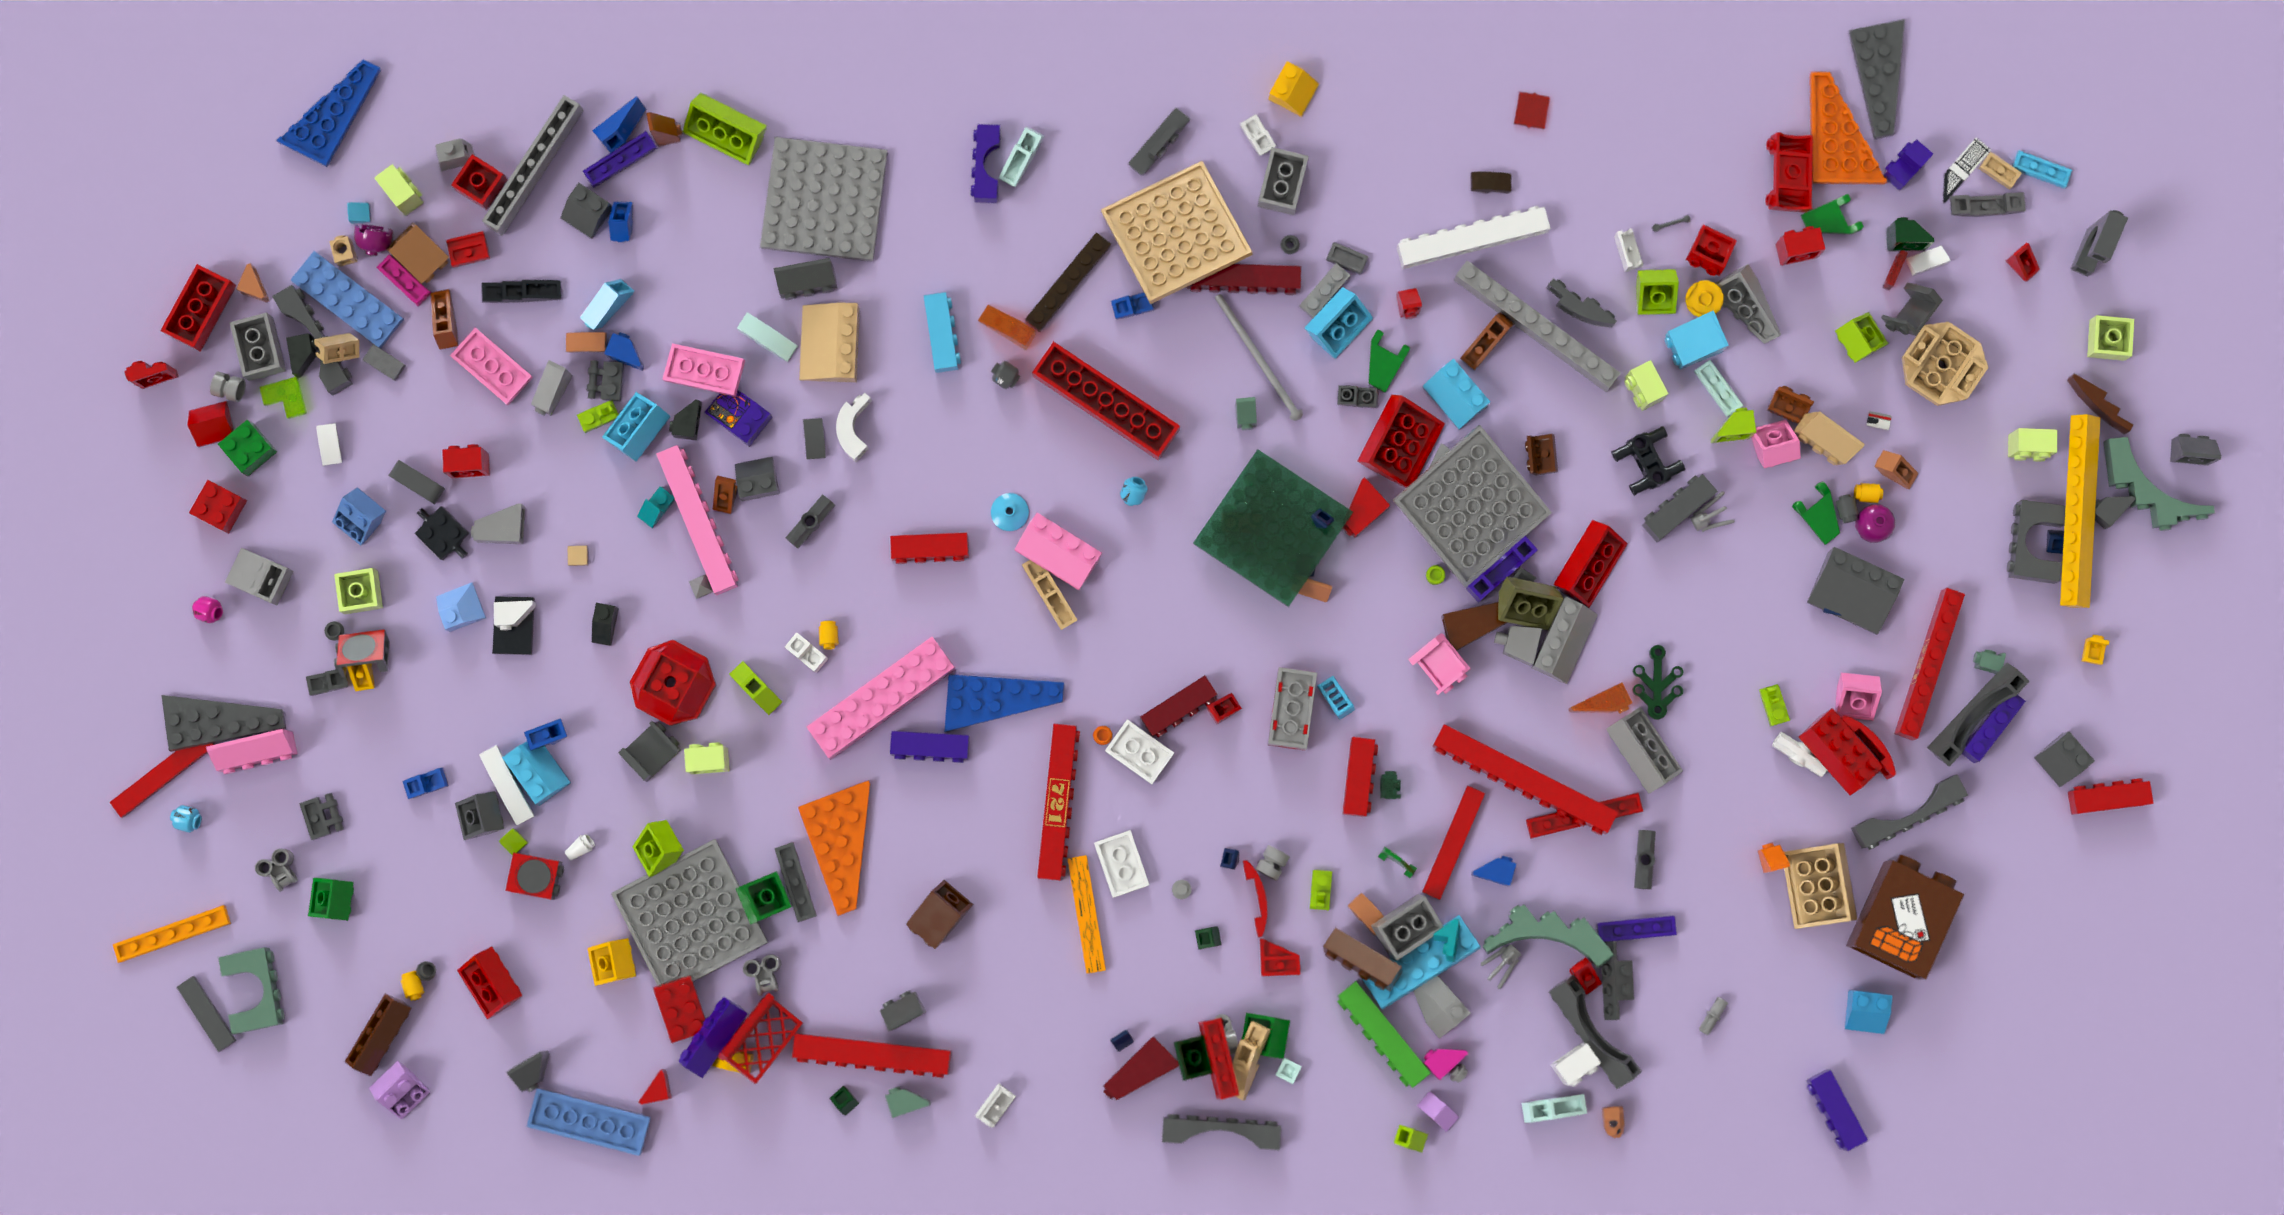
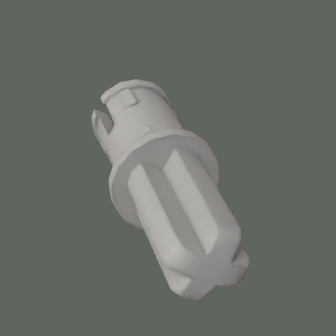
[1699,997,1728,1035]

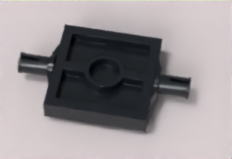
[414,506,469,560]

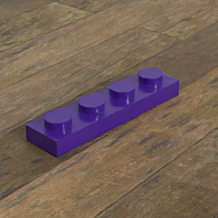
[583,131,657,188]
[1596,916,1677,942]

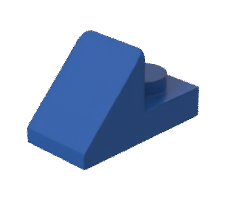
[524,718,568,751]

